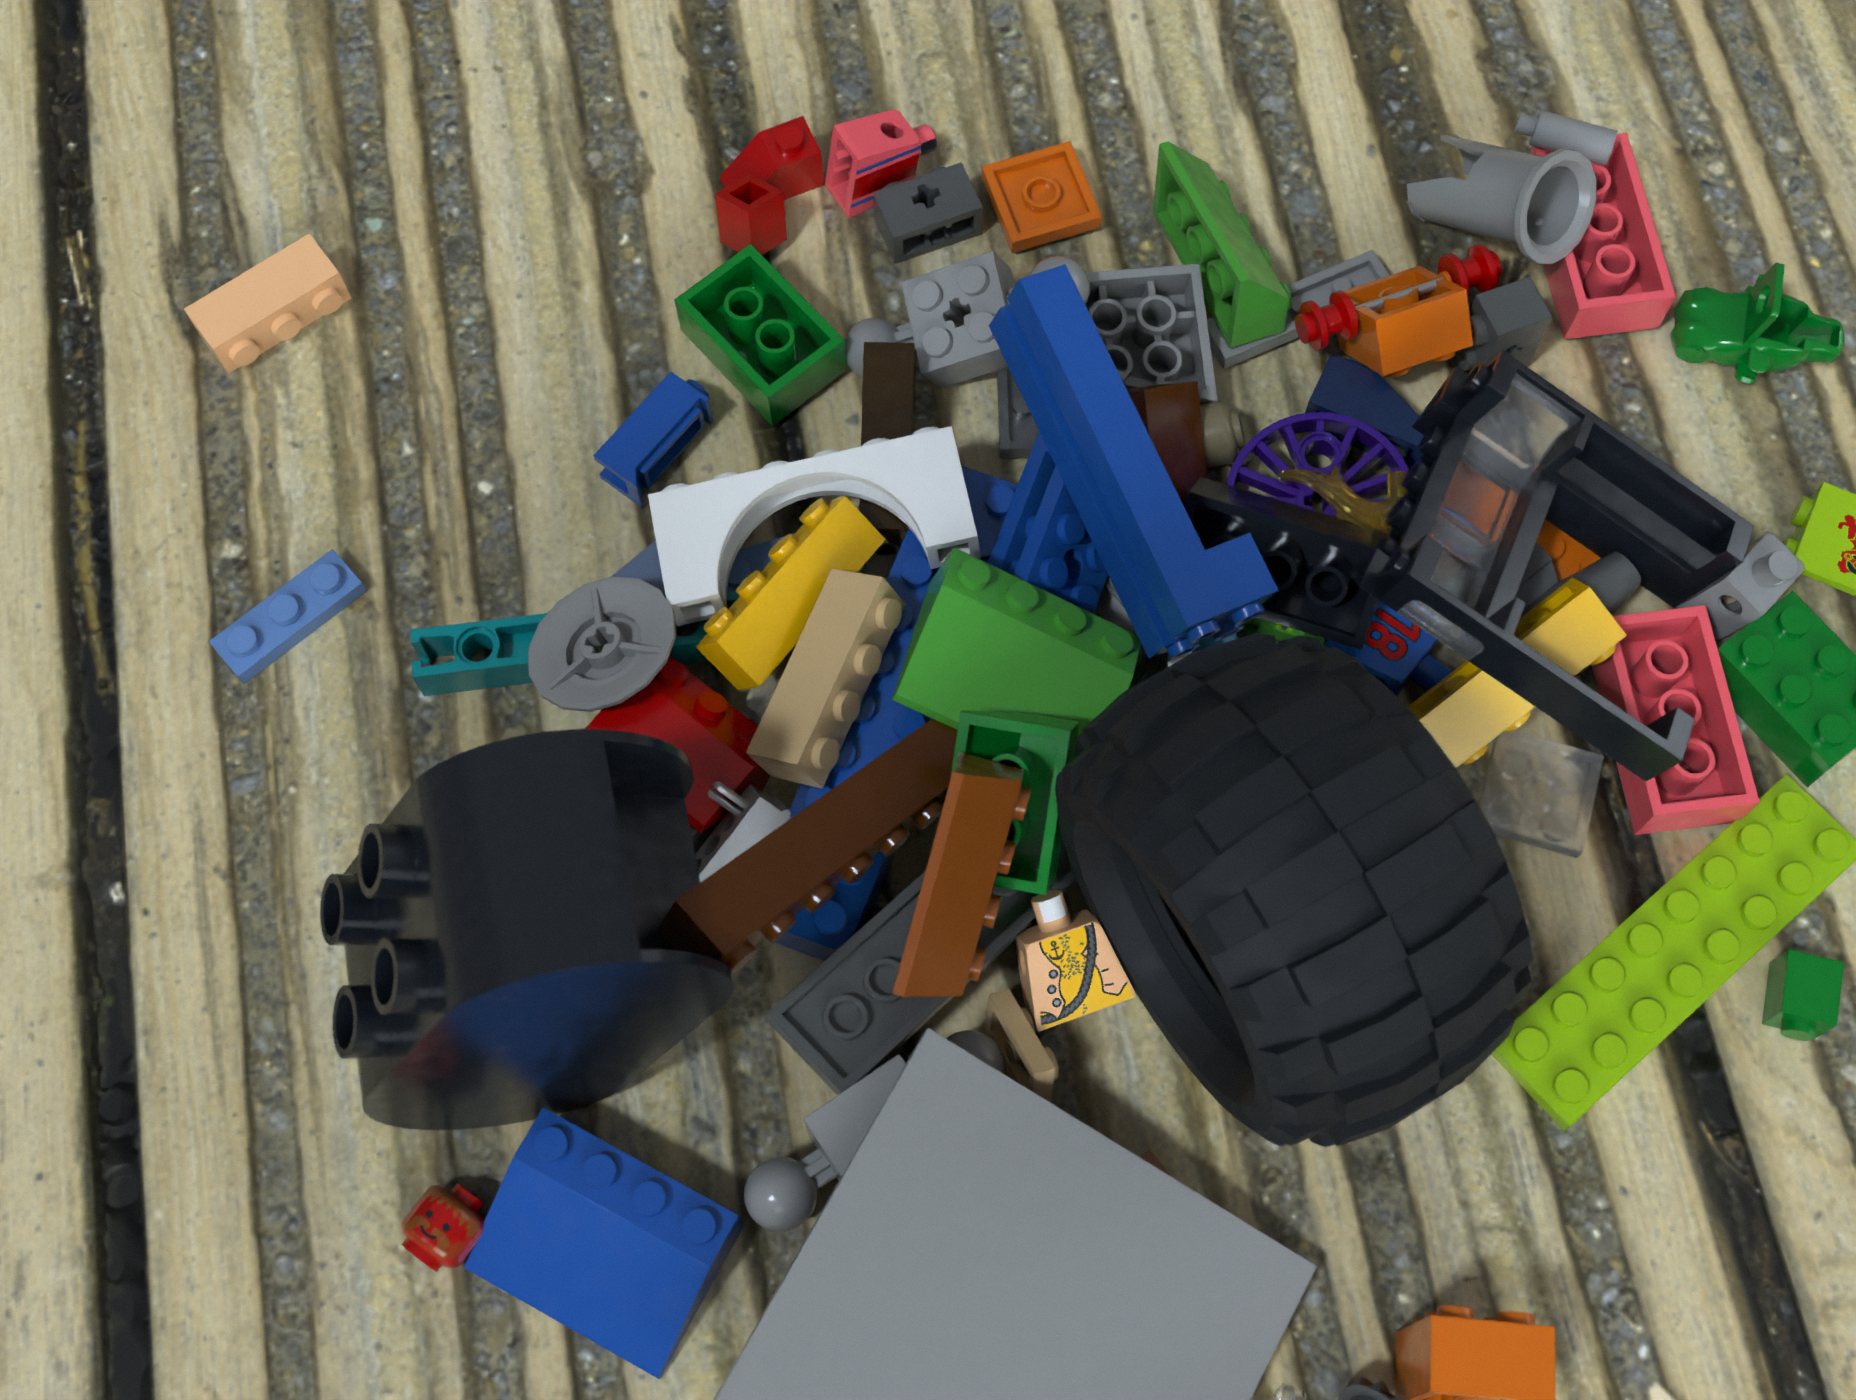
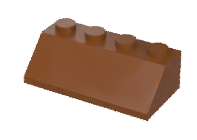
[892,752,1031,997]

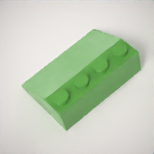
[892,547,1141,758]

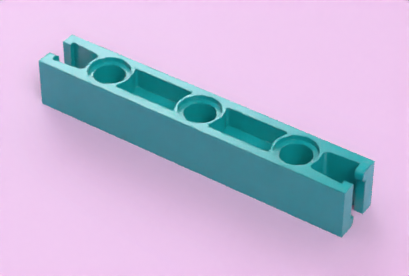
[410,590,740,696]

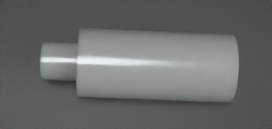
[1514,110,1617,166]

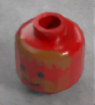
[401,1183,485,1272]

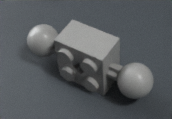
[845,251,1090,388]
[744,1030,1004,1232]

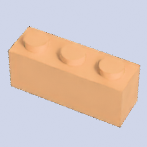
[184,233,351,374]

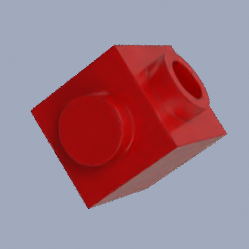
[715,173,787,255]

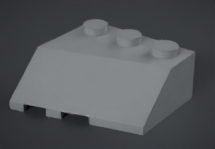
[1085,264,1218,403]

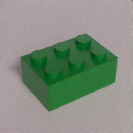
[674,244,847,426]
[1717,591,1856,788]

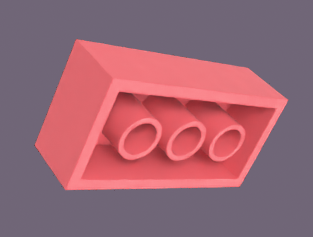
[1529,133,1676,340]
[1592,605,1760,835]

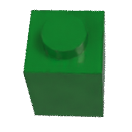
[1762,949,1844,1041]

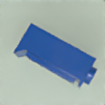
[593,372,714,508]

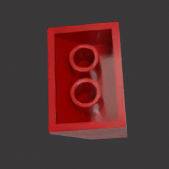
[585,655,770,833]

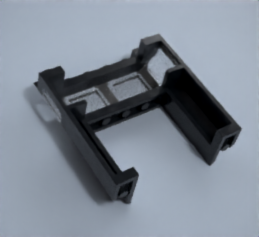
[1348,350,1754,781]

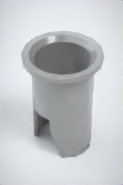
[1406,134,1596,264]

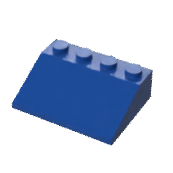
[463,1107,745,1379]

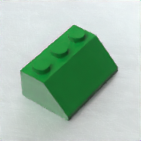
[950,710,1079,895]

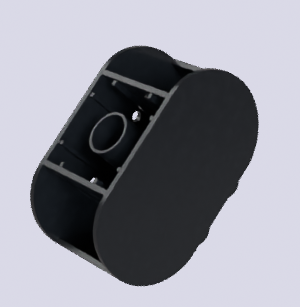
[320,729,734,1130]

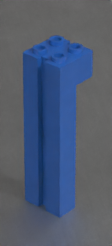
[989,264,1279,659]

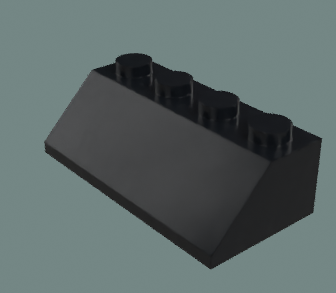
[1185,477,1387,650]

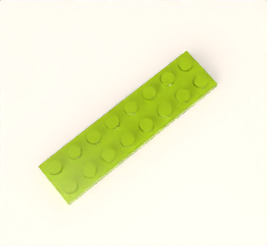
[1491,774,1856,1131]

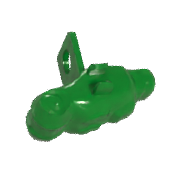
[1670,262,1845,384]

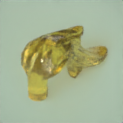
[1277,465,1407,533]

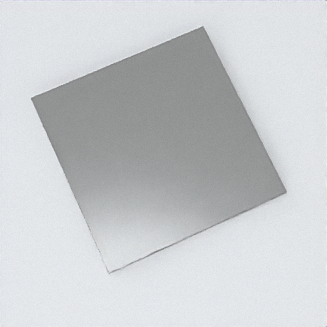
[713,1028,1317,1400]

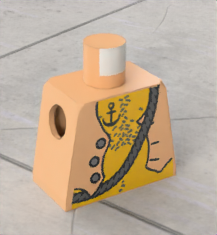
[1015,890,1136,1032]

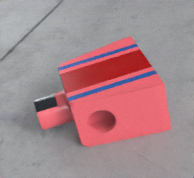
[825,109,937,219]

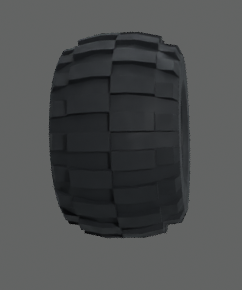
[1055,633,1533,1147]

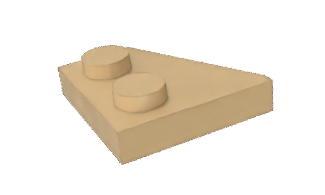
[985,989,1059,1103]

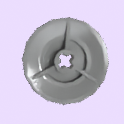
[528,577,676,712]

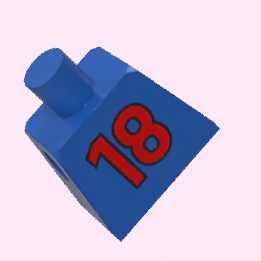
[1325,601,1452,696]

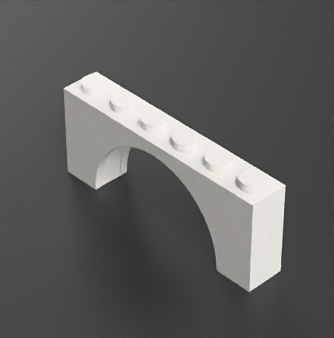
[648,426,981,626]

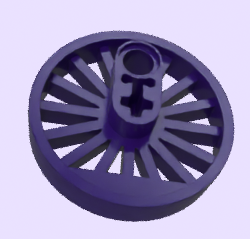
[1226,412,1409,533]

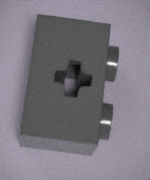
[873,162,983,264]
[1455,277,1552,373]

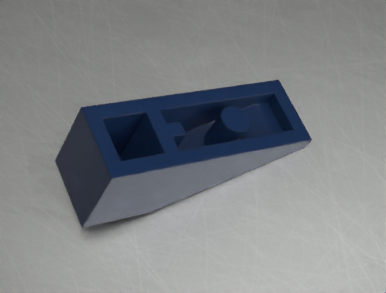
[1305,354,1424,470]

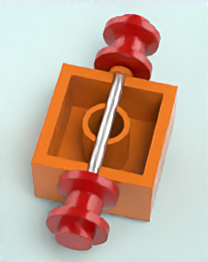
[1295,244,1502,377]

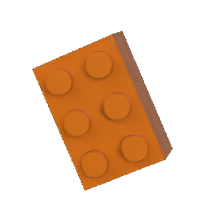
[1395,1306,1556,1400]

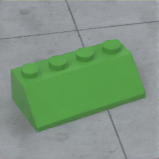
[1153,142,1292,348]

